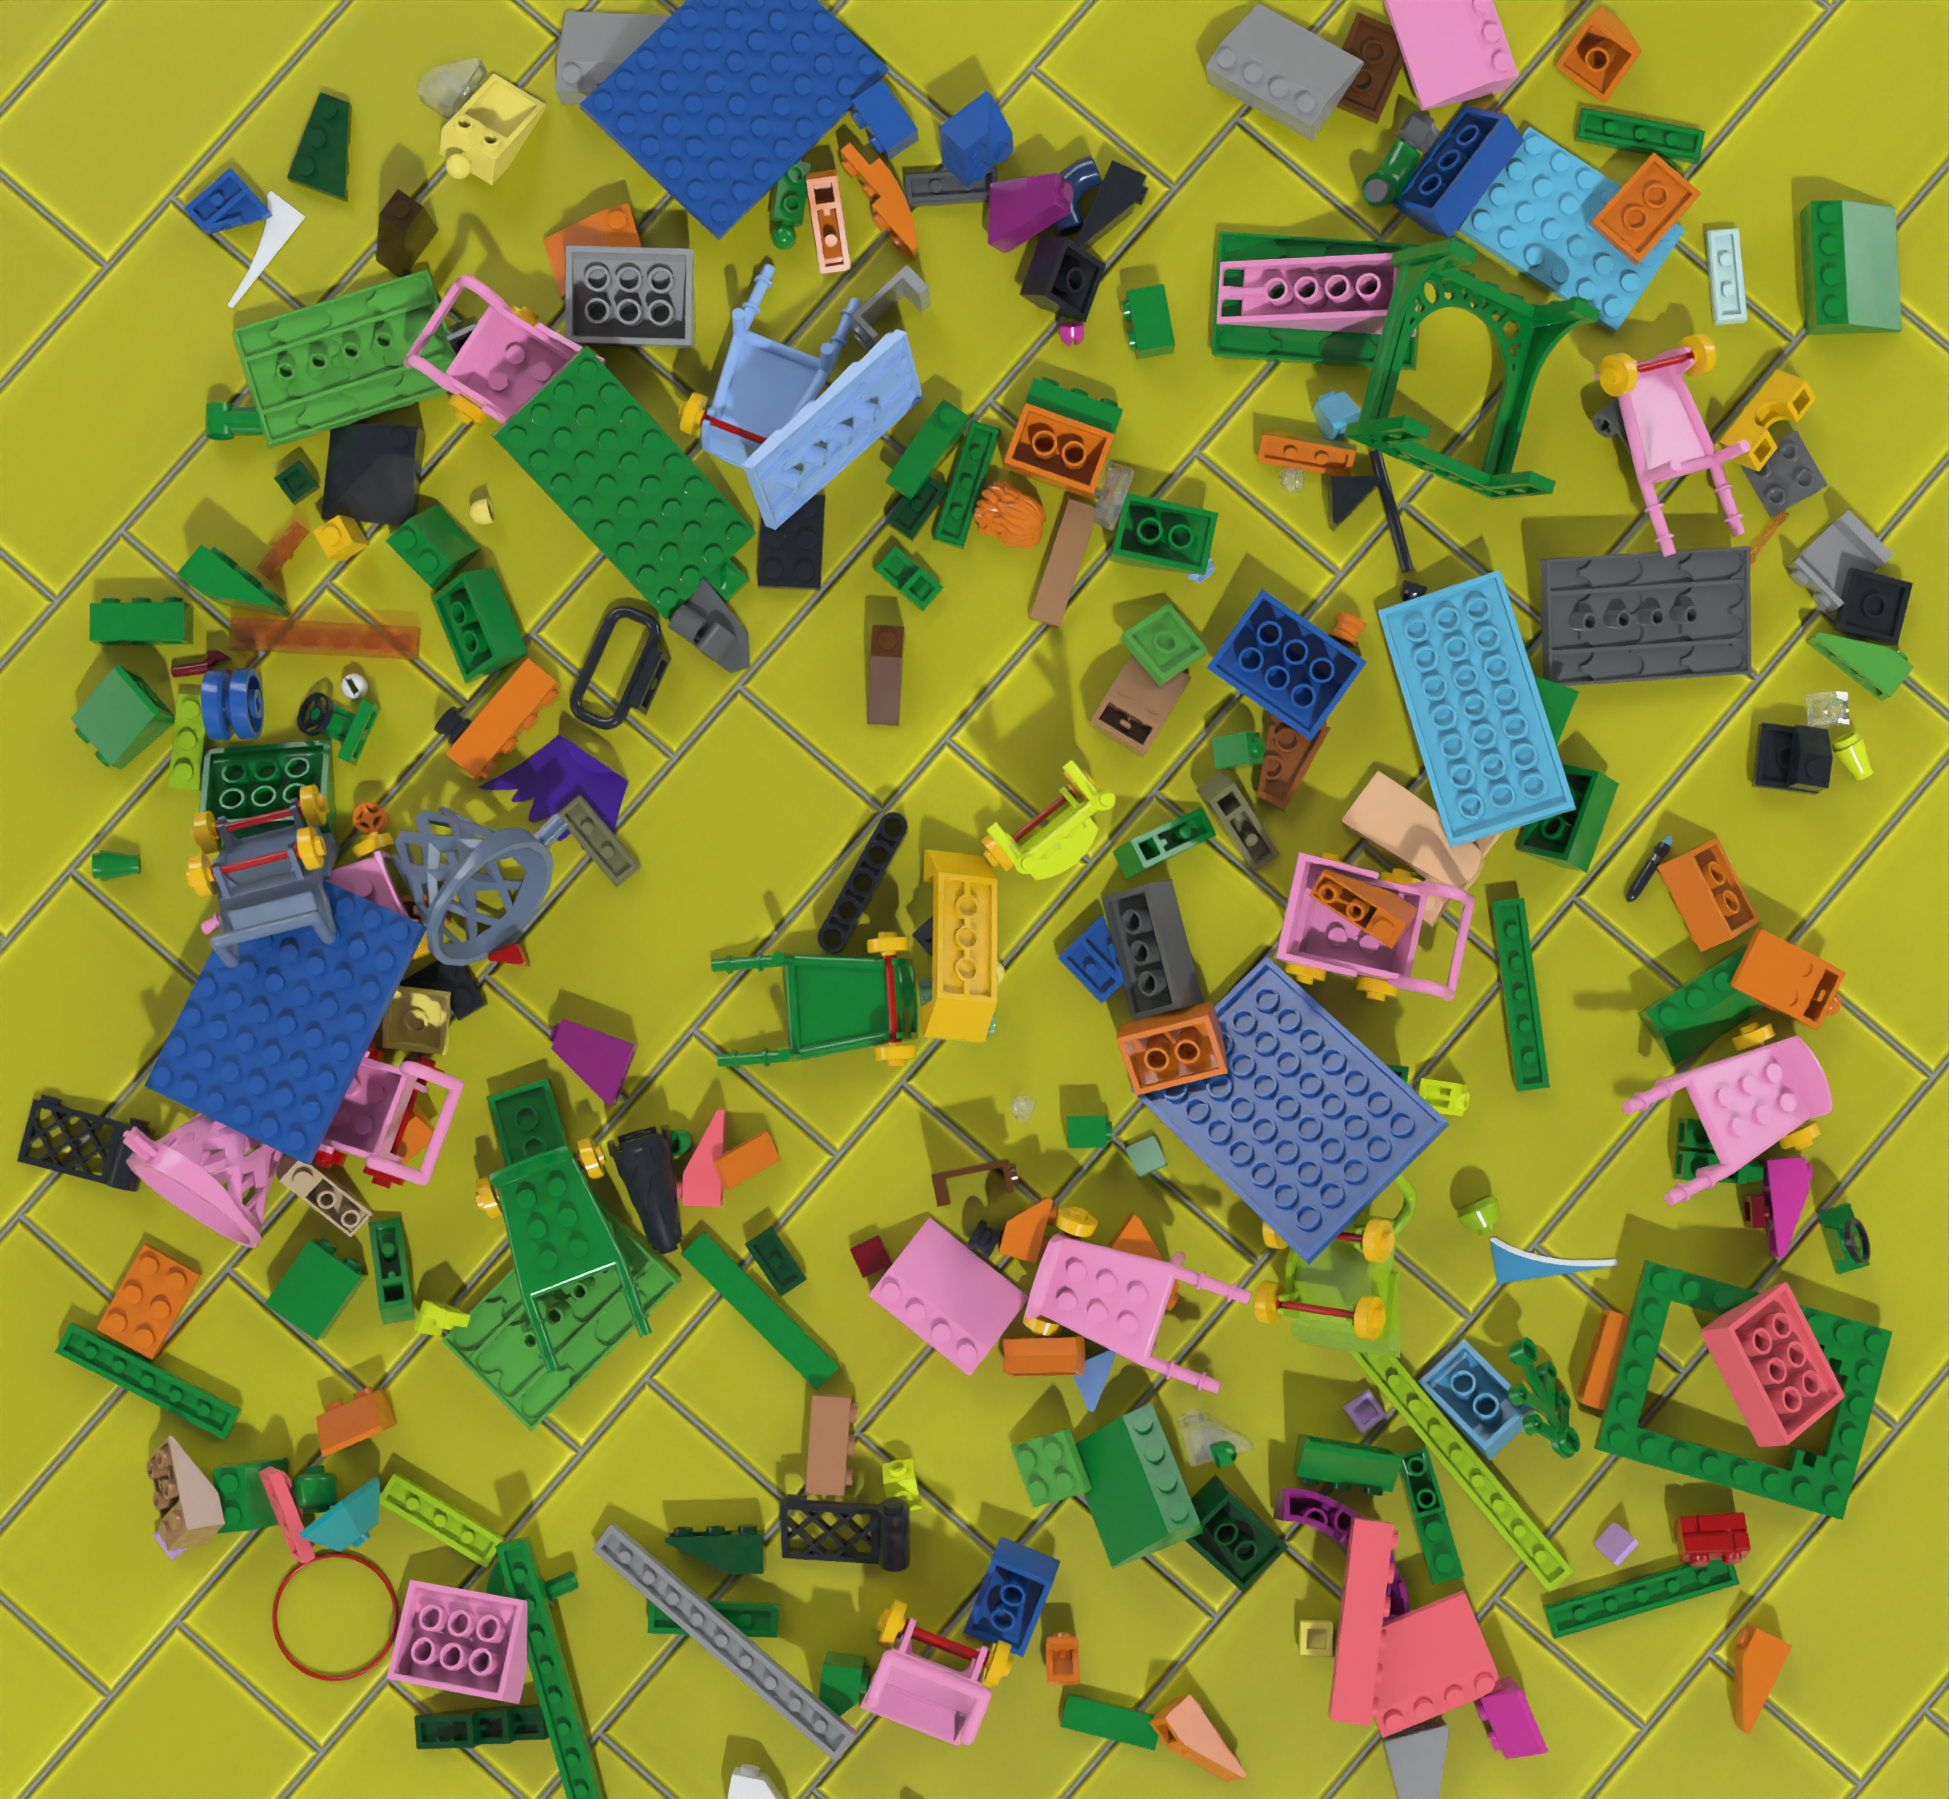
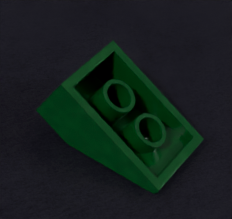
[1185,1474,1288,1592]

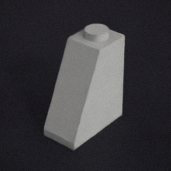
[1380,1718,1449,1799]

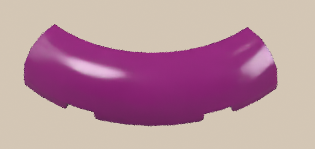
[1273,1487,1410,1622]

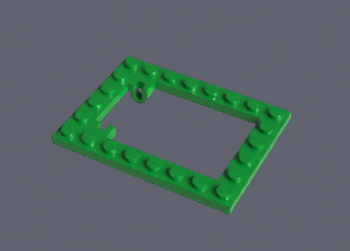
[1594,1260,1893,1520]

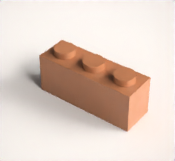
[805,1392,858,1496]

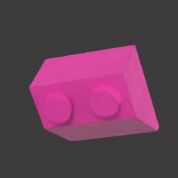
[1474,1676,1548,1759]

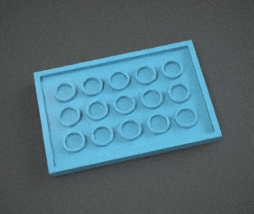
[1458,127,1686,334]

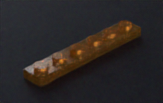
[228,617,421,660]

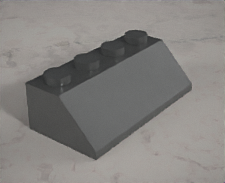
[1102,879,1203,1021]

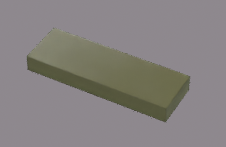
[557,795,642,888]

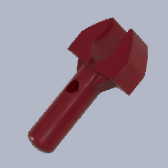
[171,650,233,678]

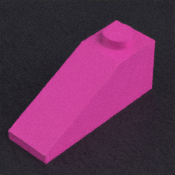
[1759,1156,1812,1257]

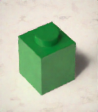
[1212,731,1265,770]
[1067,1115,1113,1148]

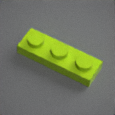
[167,694,208,791]

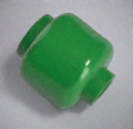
[294,1465,338,1514]

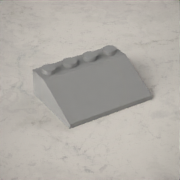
[1205,3,1364,142]
[556,11,670,105]
[565,245,696,348]

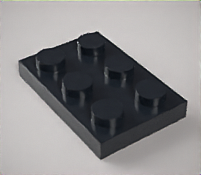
[758,495,826,591]

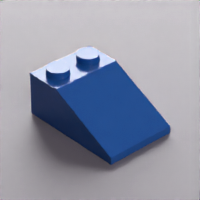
[963,1536,1060,1657]

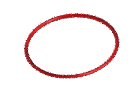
[272,1552,399,1681]

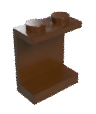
[931,1158,1019,1207]

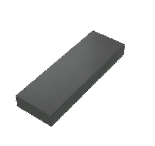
[904,167,998,207]

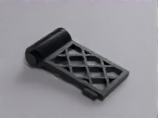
[17,1095,155,1192]
[780,1494,910,1572]

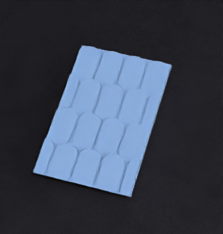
[742,329,923,530]

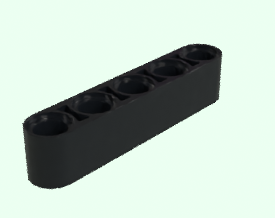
[817,812,909,954]

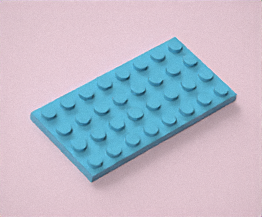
[1378,570,1576,848]

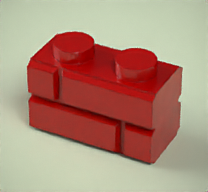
[1674,1512,1751,1567]

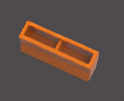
[1003,1335,1086,1377]

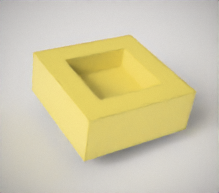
[1299,1620,1333,1656]

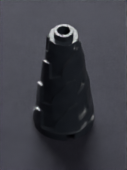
[607,1125,683,1254]

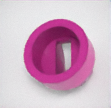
[1059,322,1084,346]

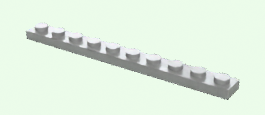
[592,1523,858,1762]

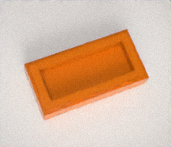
[712,1131,780,1189]

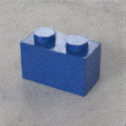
[850,79,919,161]

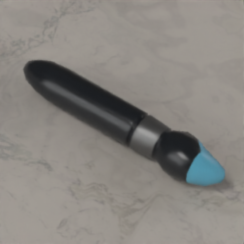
[1626,836,1672,902]

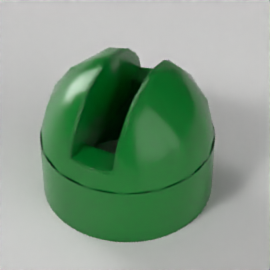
[671,1129,694,1156]
[1210,1440,1237,1469]

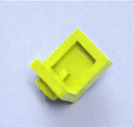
[882,1459,922,1511]

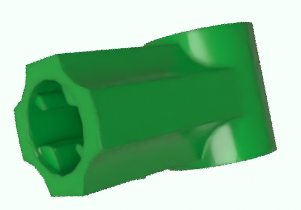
[205,402,264,440]

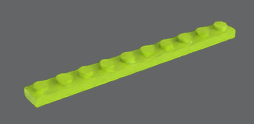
[1347,1350,1574,1593]

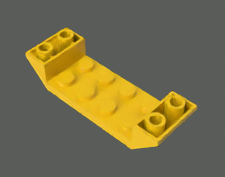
[922,849,998,1043]

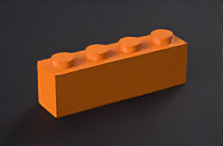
[446,657,561,782]

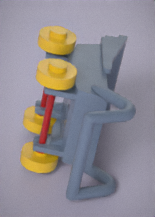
[186,784,340,968]

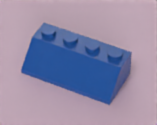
[1391,105,1524,238]

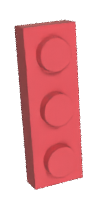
[258,1466,316,1564]

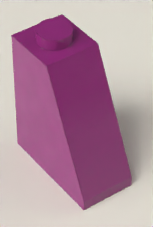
[988,173,1073,253]
[549,1019,638,1105]

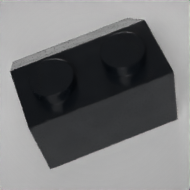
[1019,236,1106,323]

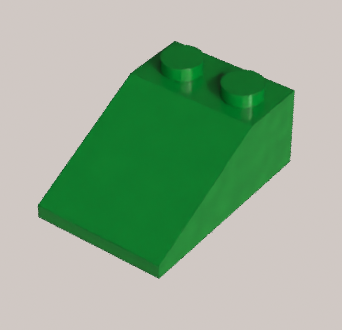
[1109,492,1218,575]

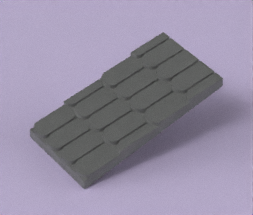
[1540,546,1751,686]

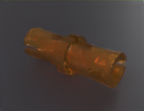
[255,520,310,581]

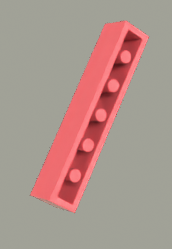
[1328,1516,1398,1726]

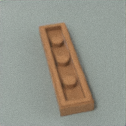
[1029,499,1099,628]

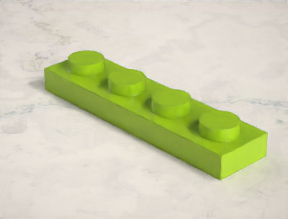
[379,1472,505,1568]

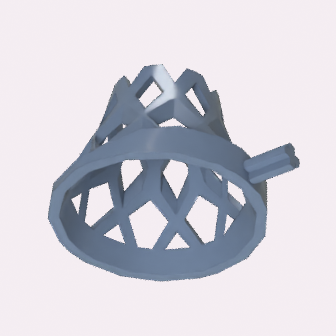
[391,806,569,966]

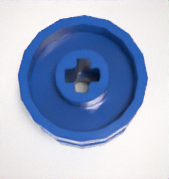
[201,669,264,740]

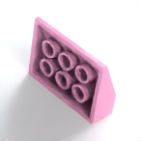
[1384,0,1519,111]
[869,1217,1029,1376]
[386,1580,527,1704]

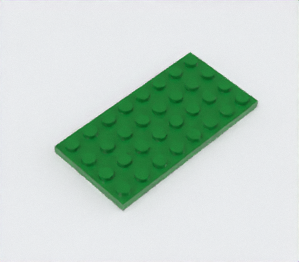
[491,346,756,620]

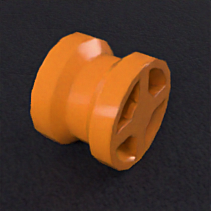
[1328,612,1367,648]
[352,802,390,835]

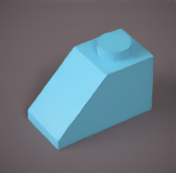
[1312,391,1360,441]

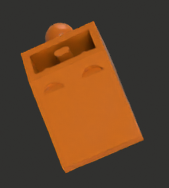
[1729,928,1846,1031]

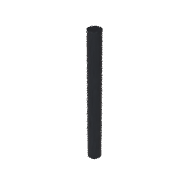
[1369,450,1414,573]

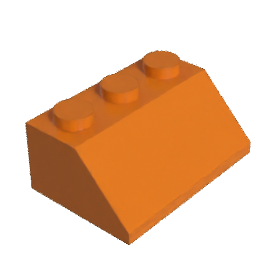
[1004,403,1115,500]
[1657,837,1760,952]
[1116,1001,1228,1096]

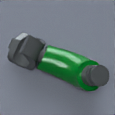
[1362,112,1440,207]

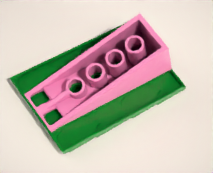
[1211,231,1422,370]

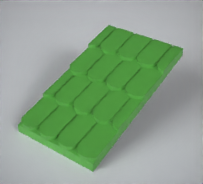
[232,269,456,449]
[441,1190,682,1431]

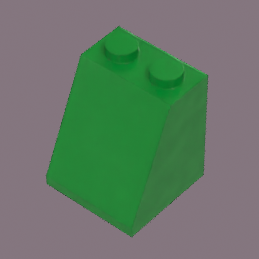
[71,664,175,769]

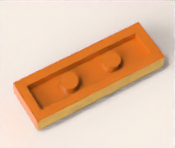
[1257,428,1356,477]

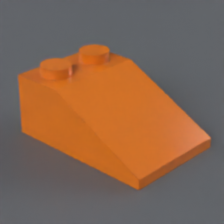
[543,203,643,299]

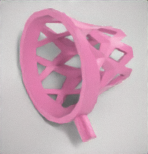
[123,1113,284,1248]

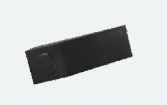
[1075,160,1149,251]

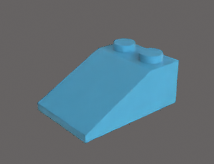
[1417,1339,1535,1461]

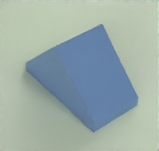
[1073,1348,1116,1412]

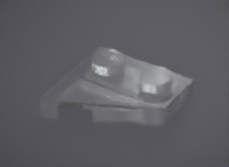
[1094,460,1135,531]

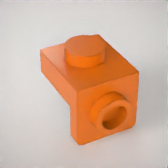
[1046,1632,1080,1685]

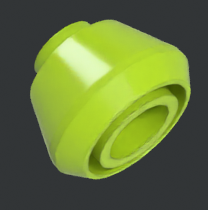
[1457,1195,1500,1235]

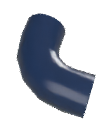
[1051,154,1103,237]

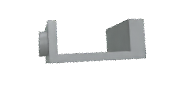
[852,265,930,351]
[1786,510,1894,613]

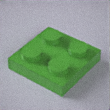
[1120,603,1209,687]
[1011,1427,1092,1508]

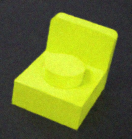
[1419,1078,1470,1117]
[414,1300,471,1336]

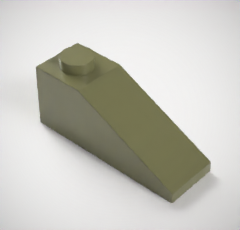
[1196,772,1280,873]

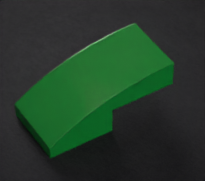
[873,546,944,611]

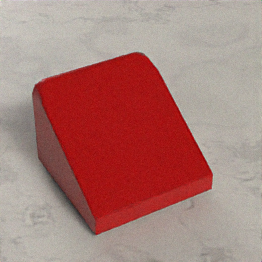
[487,943,530,967]

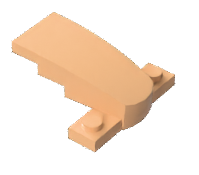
[1341,771,1503,928]

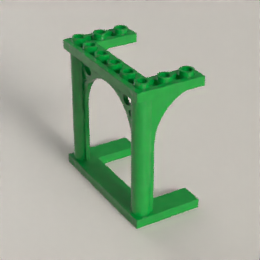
[1344,237,1600,500]

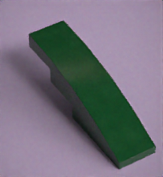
[414,1704,549,1749]

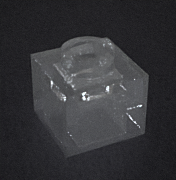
[1806,691,1849,728]

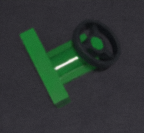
[297,692,381,766]
[1816,1203,1871,1274]

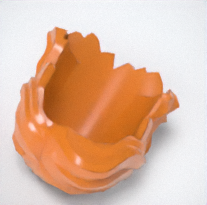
[973,480,1046,548]

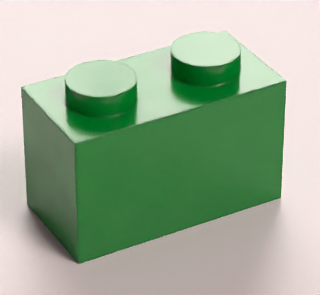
[1121,284,1175,359]

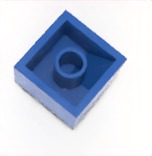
[939,91,1013,187]

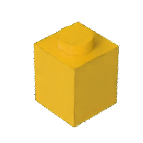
[313,515,369,561]

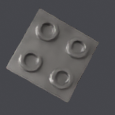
[1741,430,1828,518]

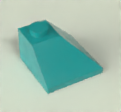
[300,1476,380,1552]

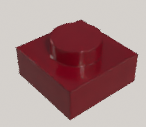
[1742,1195,1770,1229]

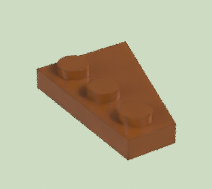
[1256,713,1330,811]

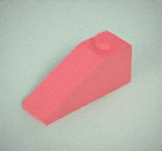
[677,1110,727,1207]

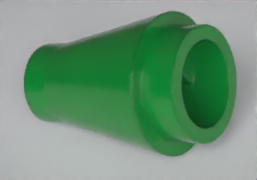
[92,850,141,881]

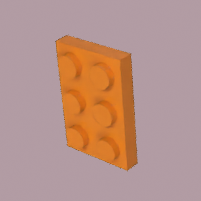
[1589,153,1702,266]
[97,1244,203,1360]

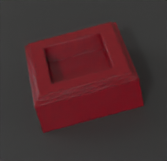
[850,1235,892,1278]

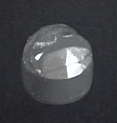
[1279,467,1304,493]
[1011,1096,1037,1124]

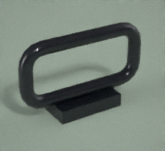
[569,606,671,730]

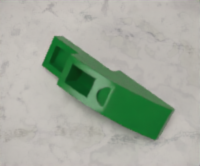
[1399,1447,1465,1585]

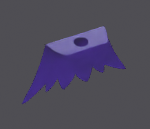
[478,735,629,850]

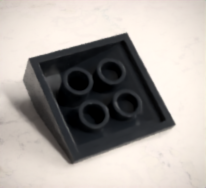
[321,423,426,526]

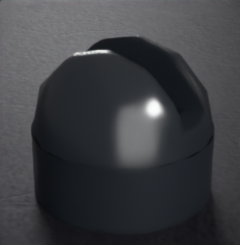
[1400,580,1427,602]

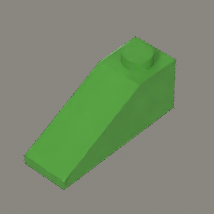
[1806,632,1914,701]

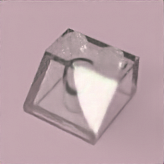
[1177,1409,1254,1467]

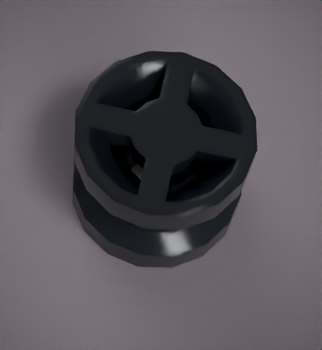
[434,706,473,745]
[966,1218,1003,1259]

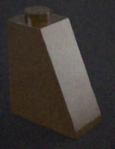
[376,189,438,278]

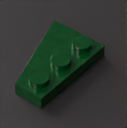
[287,92,352,202]

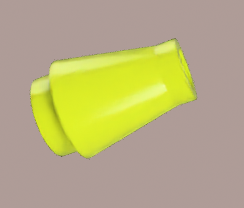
[1833,731,1874,781]

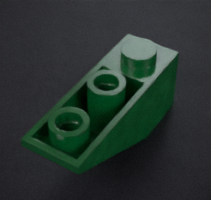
[665,1524,766,1575]

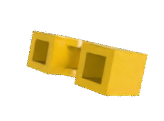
[1719,369,1816,472]

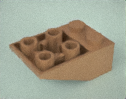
[1089,654,1192,758]
[146,1436,225,1551]

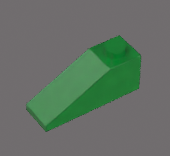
[885,399,969,500]
[1112,807,1216,879]
[368,1217,416,1325]

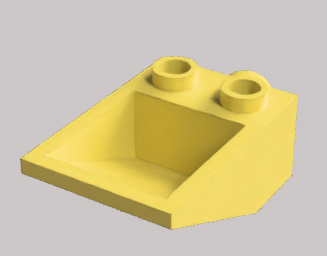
[440,74,546,185]

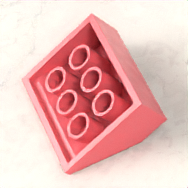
[1700,1281,1845,1447]
[1373,1590,1503,1738]

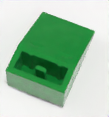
[177,544,291,617]

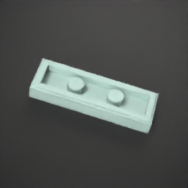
[1705,228,1748,325]

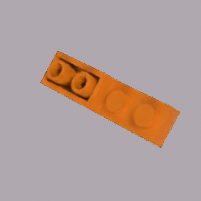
[840,142,918,260]

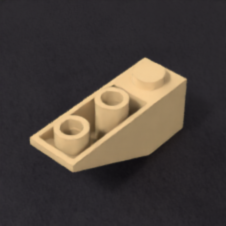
[276,1155,373,1237]

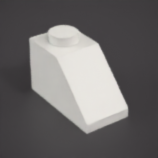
[727,1764,784,1799]

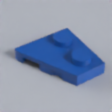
[183,168,273,235]
[1058,915,1125,1004]

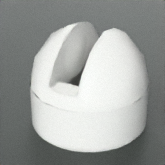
[341,674,368,700]

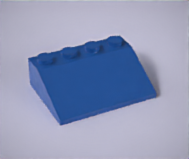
[1207,590,1367,741]

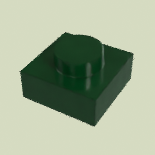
[274,460,320,505]

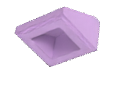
[1594,1522,1638,1566]

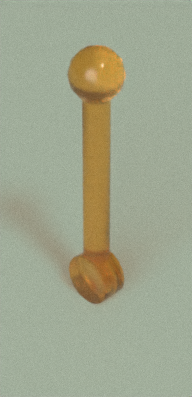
[1750,511,1789,565]

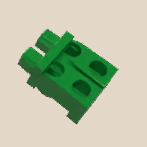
[1674,1118,1764,1184]

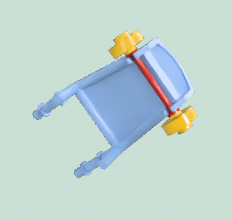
[678,264,862,469]

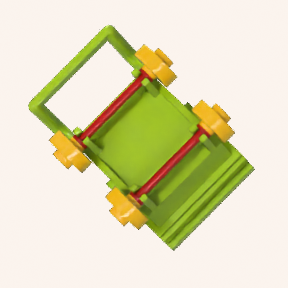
[1254,1172,1417,1358]

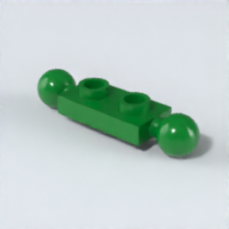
[769,160,811,250]

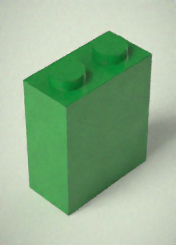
[265,1238,368,1341]

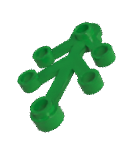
[1508,1337,1580,1459]

